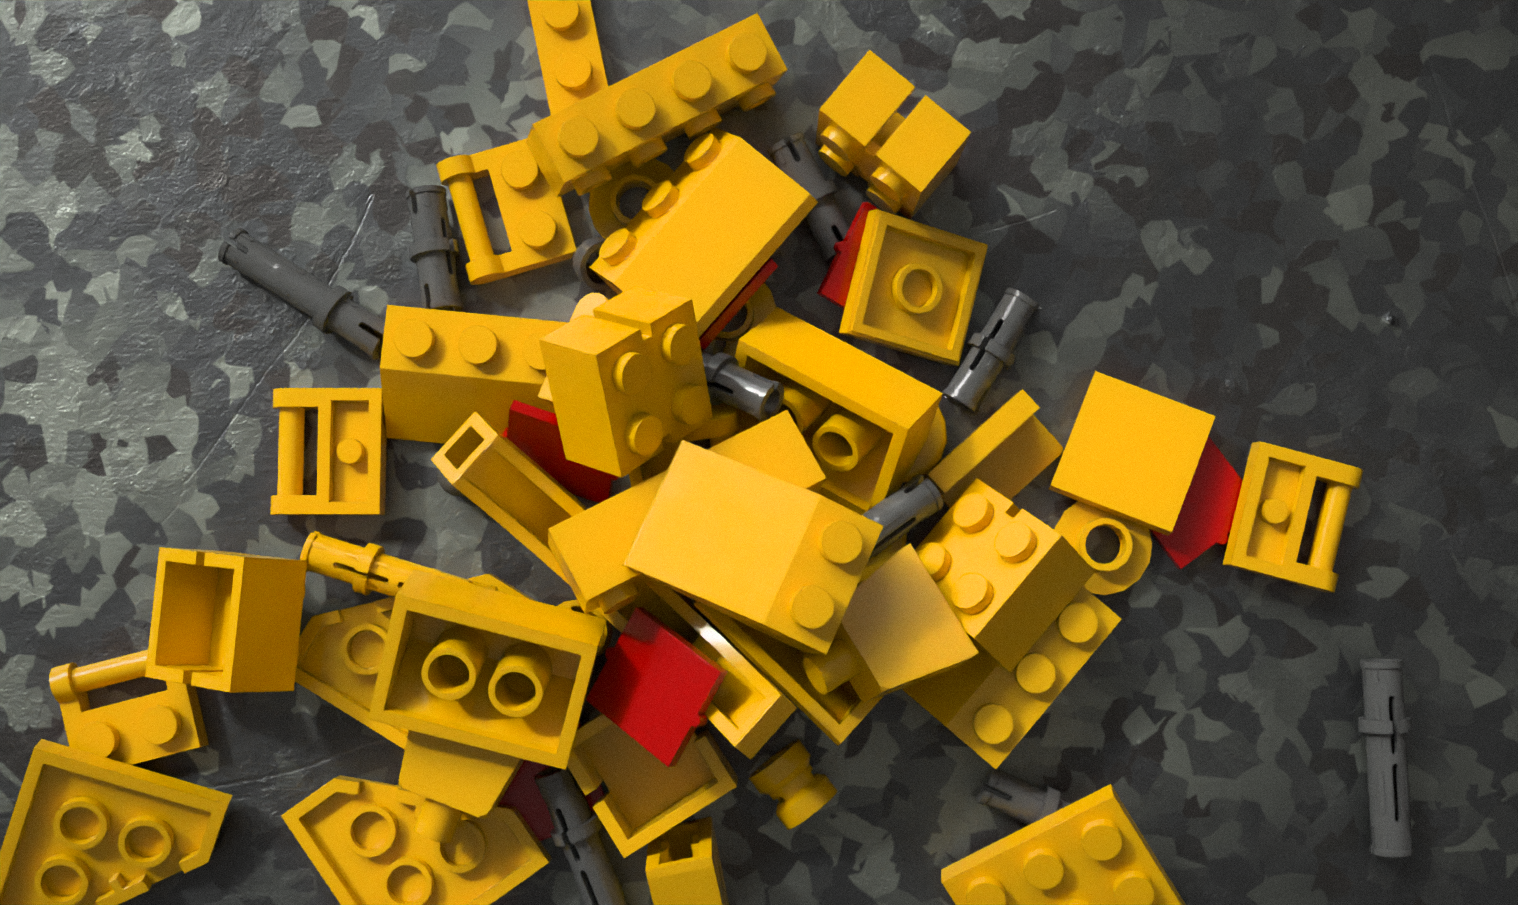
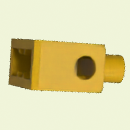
[803,543,979,703]
[399,730,525,844]
[645,817,729,905]

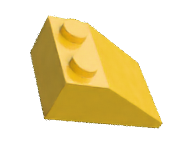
[623,440,883,655]

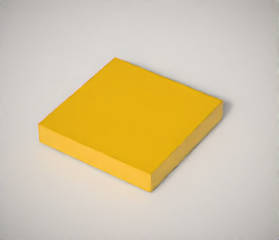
[839,209,988,366]
[1049,371,1216,536]

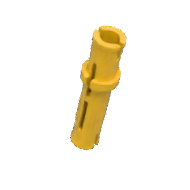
[300,531,498,597]

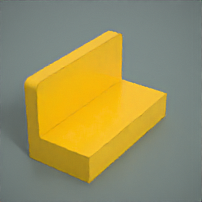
[924,389,1063,509]

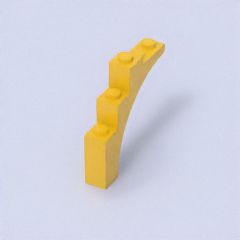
[431,411,797,760]

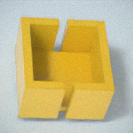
[815,50,971,219]
[539,285,713,478]
[915,478,1095,673]
[145,547,307,693]
[567,713,738,858]

